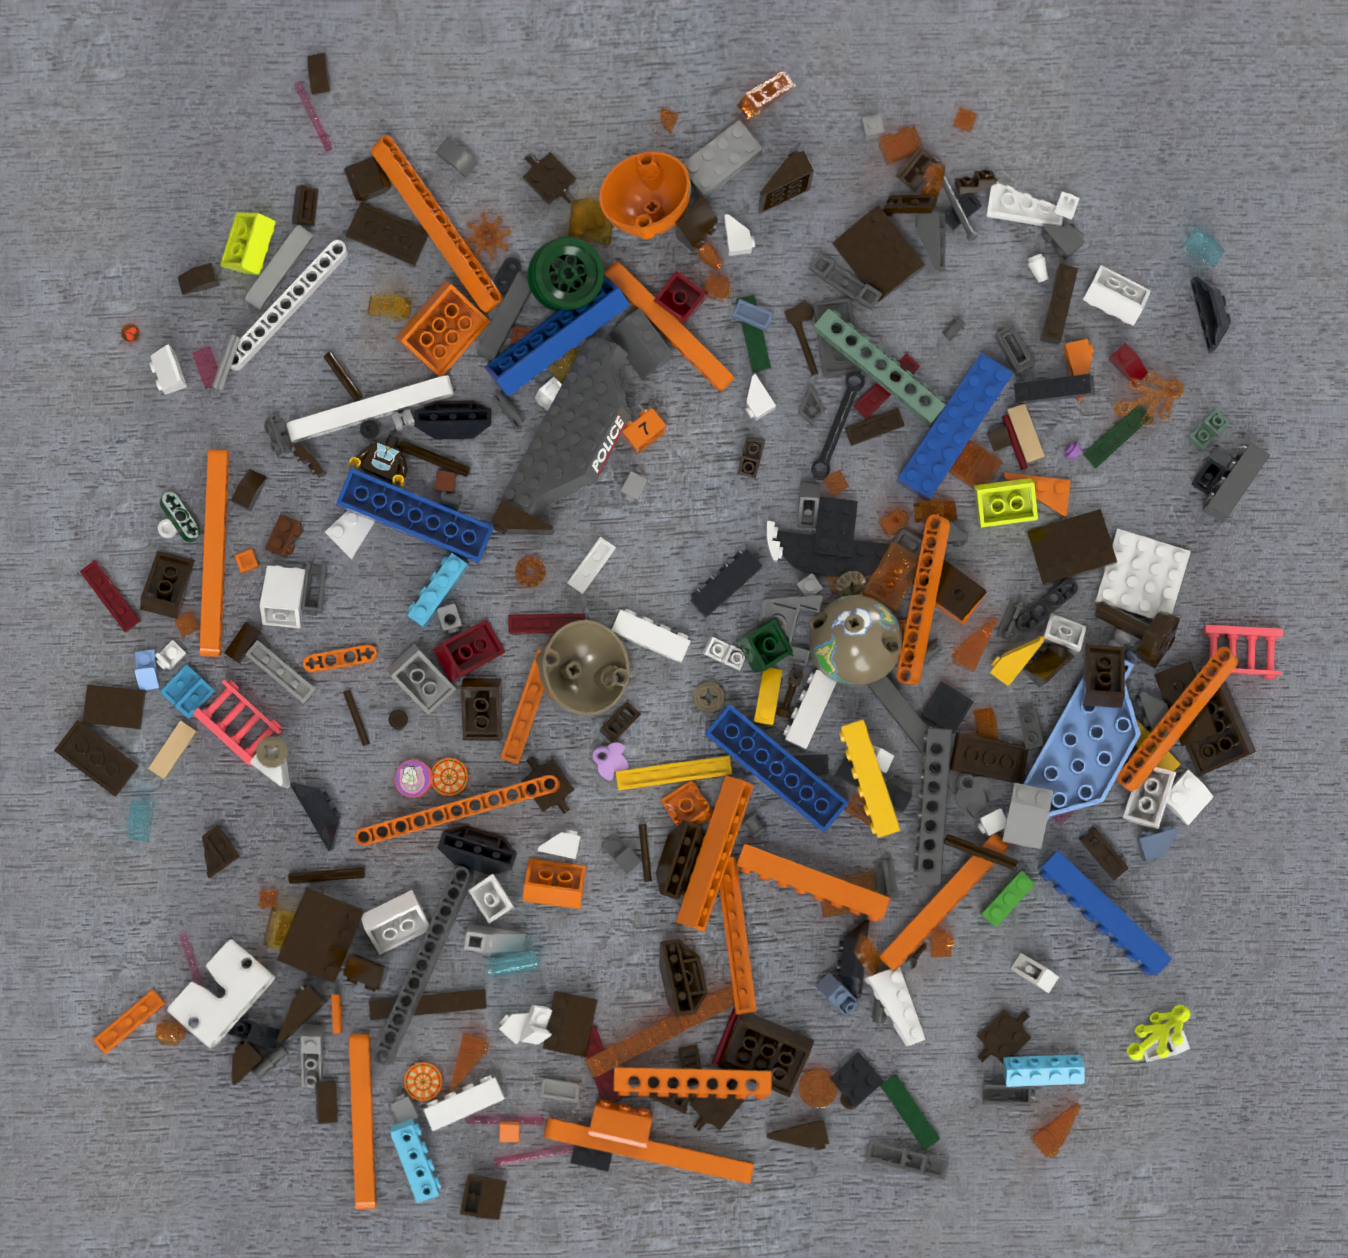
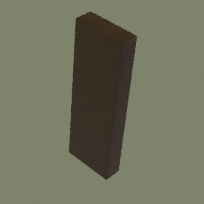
[844,408,905,446]

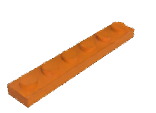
[500,649,544,765]

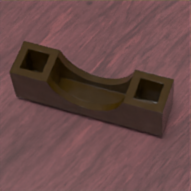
[1040,264,1078,345]

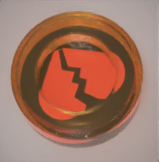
[121,323,141,343]

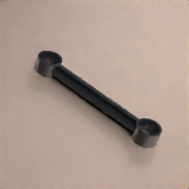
[811,372,865,480]

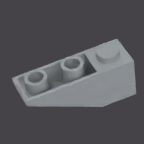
[464,923,526,953]
[301,1025,323,1088]

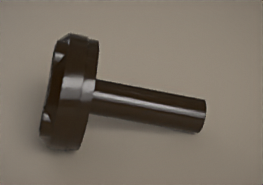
[1095,601,1180,668]

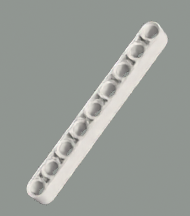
[230,240,348,371]
[286,375,454,443]

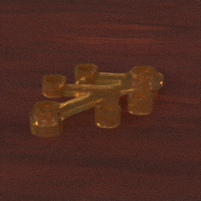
[1114,372,1184,426]

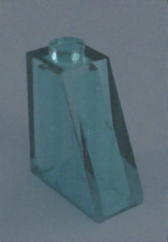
[486,950,539,978]

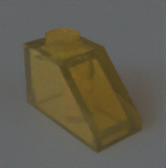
[367,295,412,320]

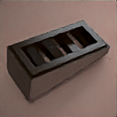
[600,701,641,743]
[678,1044,702,1087]

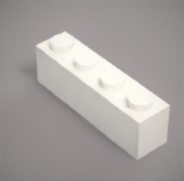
[612,609,691,663]
[783,670,836,750]
[424,1075,505,1131]

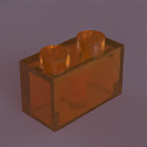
[878,126,923,165]

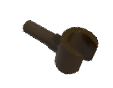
[906,944,927,969]

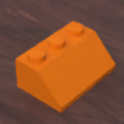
[523,858,586,909]
[589,1099,653,1148]

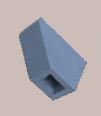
[1137,826,1178,861]
[815,973,859,1017]

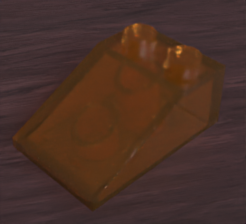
[861,542,919,613]

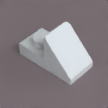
[520,1004,552,1045]

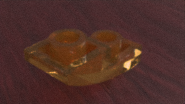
[921,163,945,198]

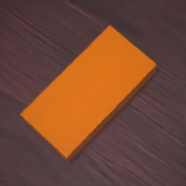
[331,994,343,1034]

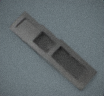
[866,1140,949,1180]

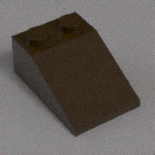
[676,196,718,252]
[491,500,554,535]
[140,551,195,619]
[1024,643,1075,688]
[1083,644,1125,708]
[461,678,502,741]
[343,953,390,992]
[277,985,327,1043]

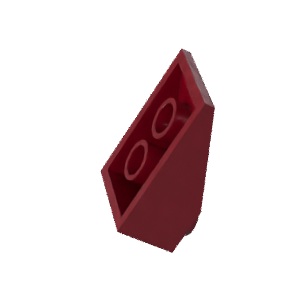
[433,619,506,683]

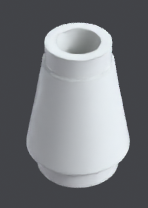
[1027,254,1049,283]

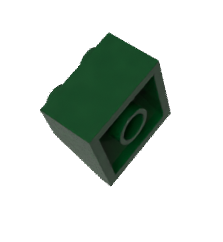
[736,619,793,673]

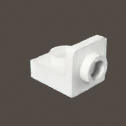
[1054,191,1080,220]
[535,377,562,411]
[155,640,187,670]

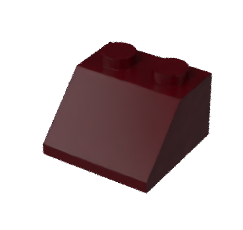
[653,271,707,324]

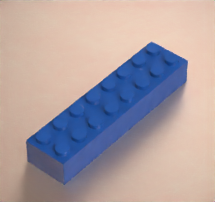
[484,276,630,396]
[896,352,1013,502]
[336,468,494,564]
[705,704,849,833]
[1037,851,1172,976]

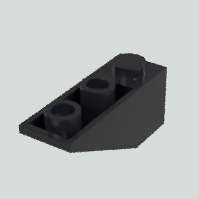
[227,1017,281,1049]

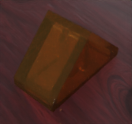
[973,707,998,740]

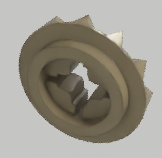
[836,571,866,596]
[693,682,724,713]
[256,736,287,768]

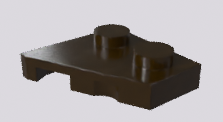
[202,825,241,878]

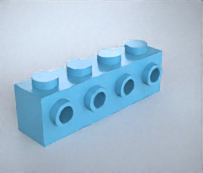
[407,553,469,629]
[1003,1054,1085,1087]
[390,1119,442,1203]

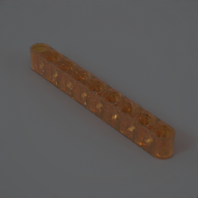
[584,984,735,1078]

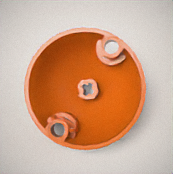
[599,151,691,240]

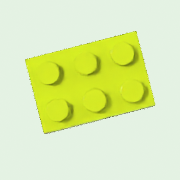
[974,478,1038,528]

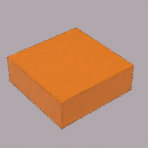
[234,549,259,574]
[500,1121,519,1142]

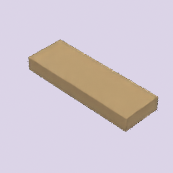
[1007,403,1045,463]
[148,720,197,779]

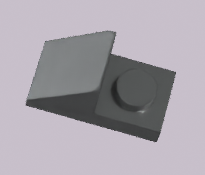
[601,833,641,874]

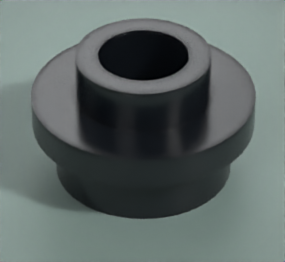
[360,420,379,439]

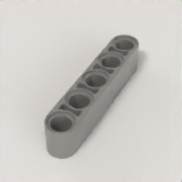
[245,225,315,311]

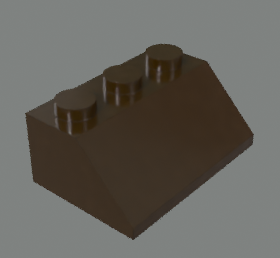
[542,991,598,1057]

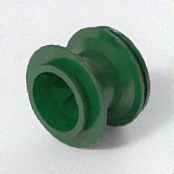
[527,237,604,311]

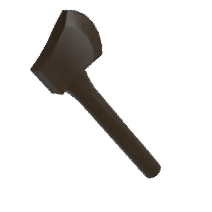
[784,300,819,376]

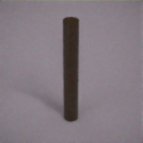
[343,690,370,746]
[638,824,652,882]

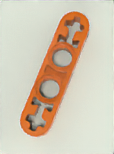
[303,645,378,673]

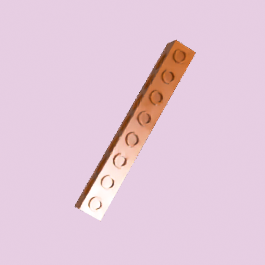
[614,1067,772,1099]

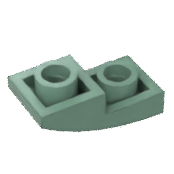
[1187,409,1229,451]

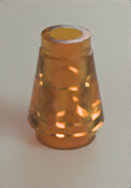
[696,243,724,271]

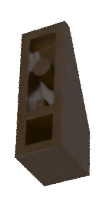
[766,1119,829,1151]

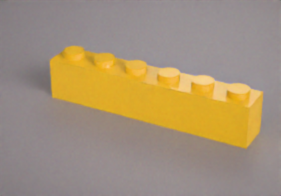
[839,719,900,838]

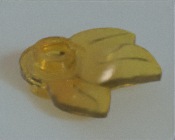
[548,348,578,384]

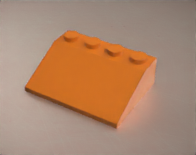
[395,281,491,377]

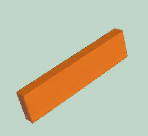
[93,989,166,1055]

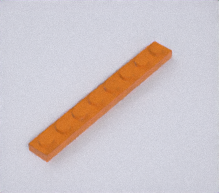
[719,857,757,1015]

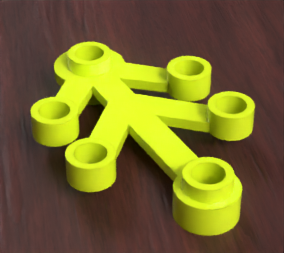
[1127,1005,1190,1061]

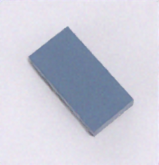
[732,299,774,332]

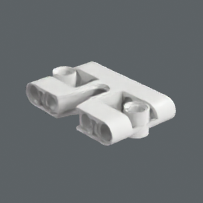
[167,939,275,1049]

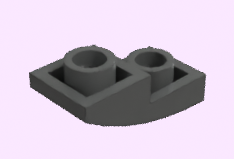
[435,138,478,177]

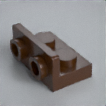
[265,514,303,559]

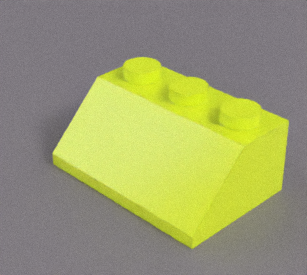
[220,212,276,275]

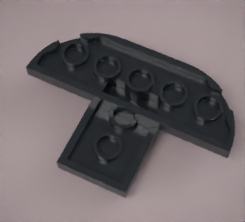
[777,497,891,577]

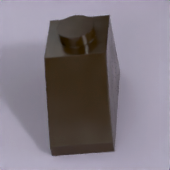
[178,263,219,295]
[231,469,267,512]
[232,1041,264,1086]

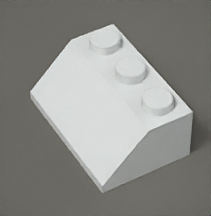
[1083,265,1151,326]
[250,746,290,789]
[1123,763,1176,828]
[361,890,430,955]

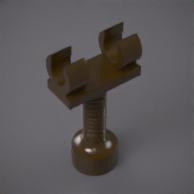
[776,668,803,719]

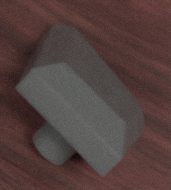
[798,387,825,425]

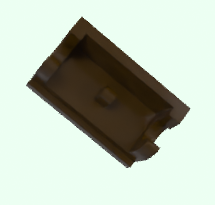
[895,146,939,192]

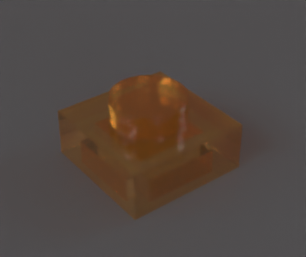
[953,107,977,133]
[174,612,200,638]

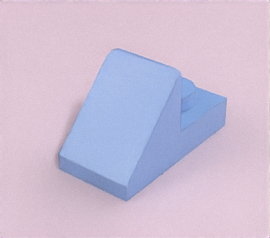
[135,650,160,691]

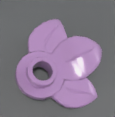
[593,742,629,781]

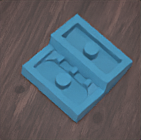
[159,664,215,719]

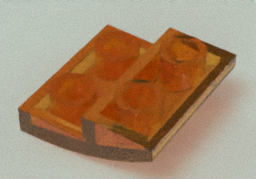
[949,440,1003,489]

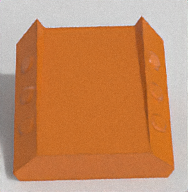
[660,780,713,826]

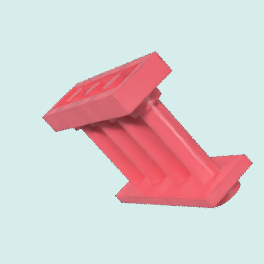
[1201,625,1283,679]
[193,680,283,767]

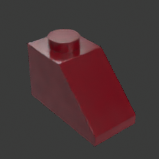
[1108,343,1148,387]

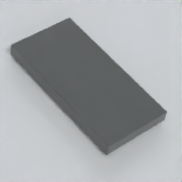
[813,298,861,378]

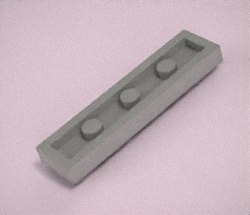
[245,640,317,704]

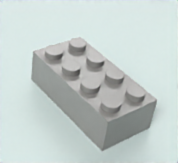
[683,120,763,199]

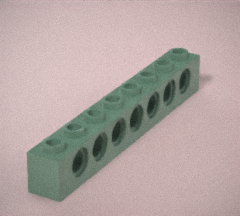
[813,309,946,426]

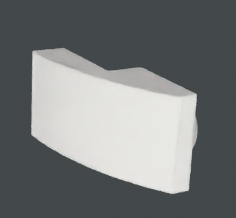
[766,521,783,563]
[702,636,745,671]

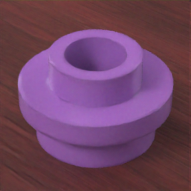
[1064,442,1082,460]

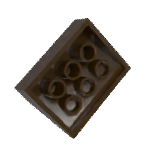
[758,150,814,214]
[832,205,925,303]
[1027,509,1118,586]
[1185,681,1256,776]
[276,887,364,983]
[718,1013,814,1098]

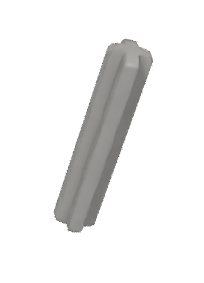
[212,335,240,390]

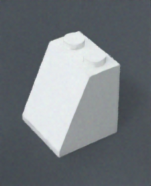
[260,565,305,628]

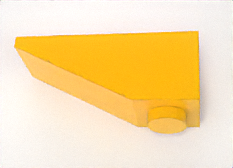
[990,636,1045,686]
[753,668,783,727]

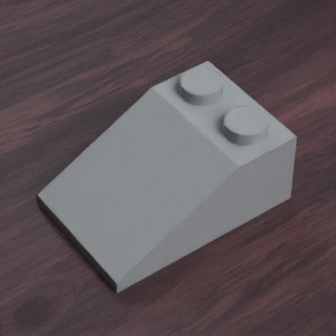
[386,644,456,715]
[1002,783,1053,849]

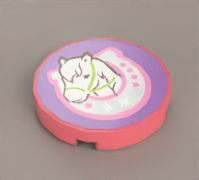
[394,760,433,798]

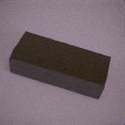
[292,185,319,226]
[224,622,262,664]

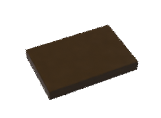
[82,684,146,729]

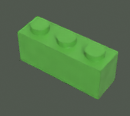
[980,871,1035,927]

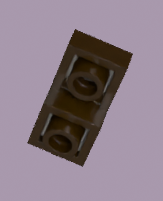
[307,53,330,95]
[954,169,998,194]
[737,436,765,479]
[293,443,326,478]
[315,1081,338,1124]

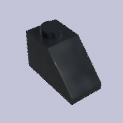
[1191,447,1232,494]

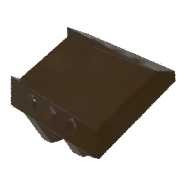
[344,156,391,201]

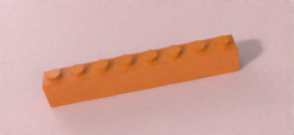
[676,776,754,932]
[737,844,891,922]

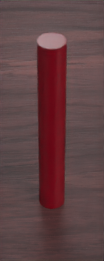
[1002,415,1028,471]
[712,1008,739,1065]

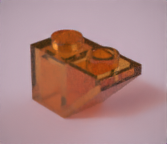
[913,500,957,523]

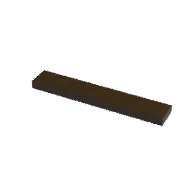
[369,989,487,1020]

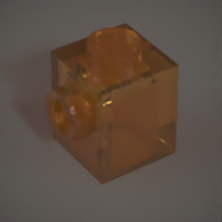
[702,273,733,303]
[878,507,909,538]
[930,930,955,957]

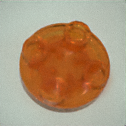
[798,1069,838,1108]

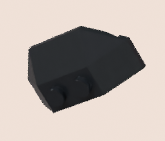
[1190,277,1231,354]
[414,400,492,439]
[290,782,341,851]
[437,826,517,875]
[836,920,870,998]

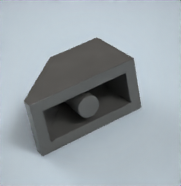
[797,483,820,528]

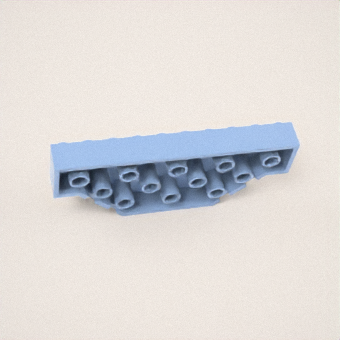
[1005,660,1140,821]

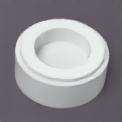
[158,519,178,539]

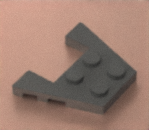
[757,594,824,667]

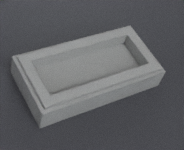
[539,1077,581,1103]

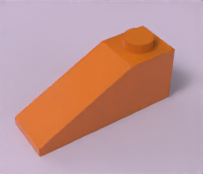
[1063,339,1094,402]

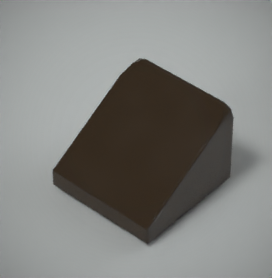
[987,426,1011,452]

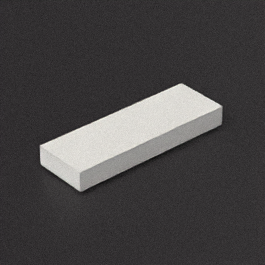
[567,537,616,594]

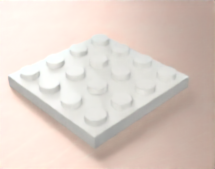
[1095,529,1191,620]

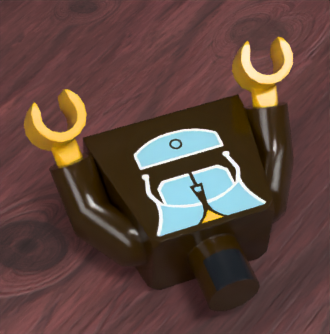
[348,435,408,488]

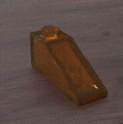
[737,71,795,120]
[951,617,998,672]
[449,1033,490,1092]
[1030,1103,1081,1158]

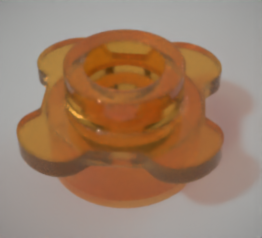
[259,890,278,909]

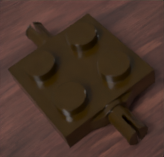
[523,152,576,205]
[521,756,575,814]
[976,1009,1031,1064]
[690,1078,745,1131]

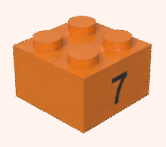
[622,408,667,455]

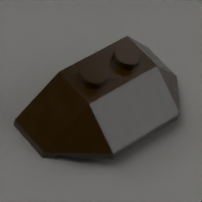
[656,820,704,900]
[659,939,708,1017]

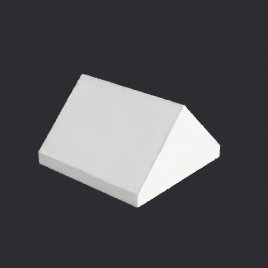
[1042,613,1086,654]

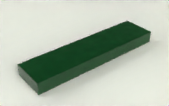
[736,295,771,373]
[1083,404,1152,469]
[880,1074,940,1150]

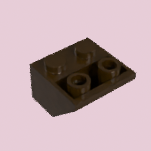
[460,1173,507,1220]

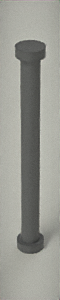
[934,159,978,241]

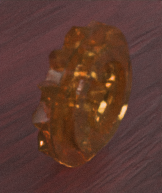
[515,557,546,588]

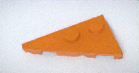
[1003,472,1071,518]

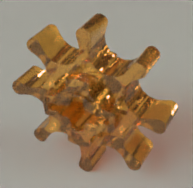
[464,213,511,261]

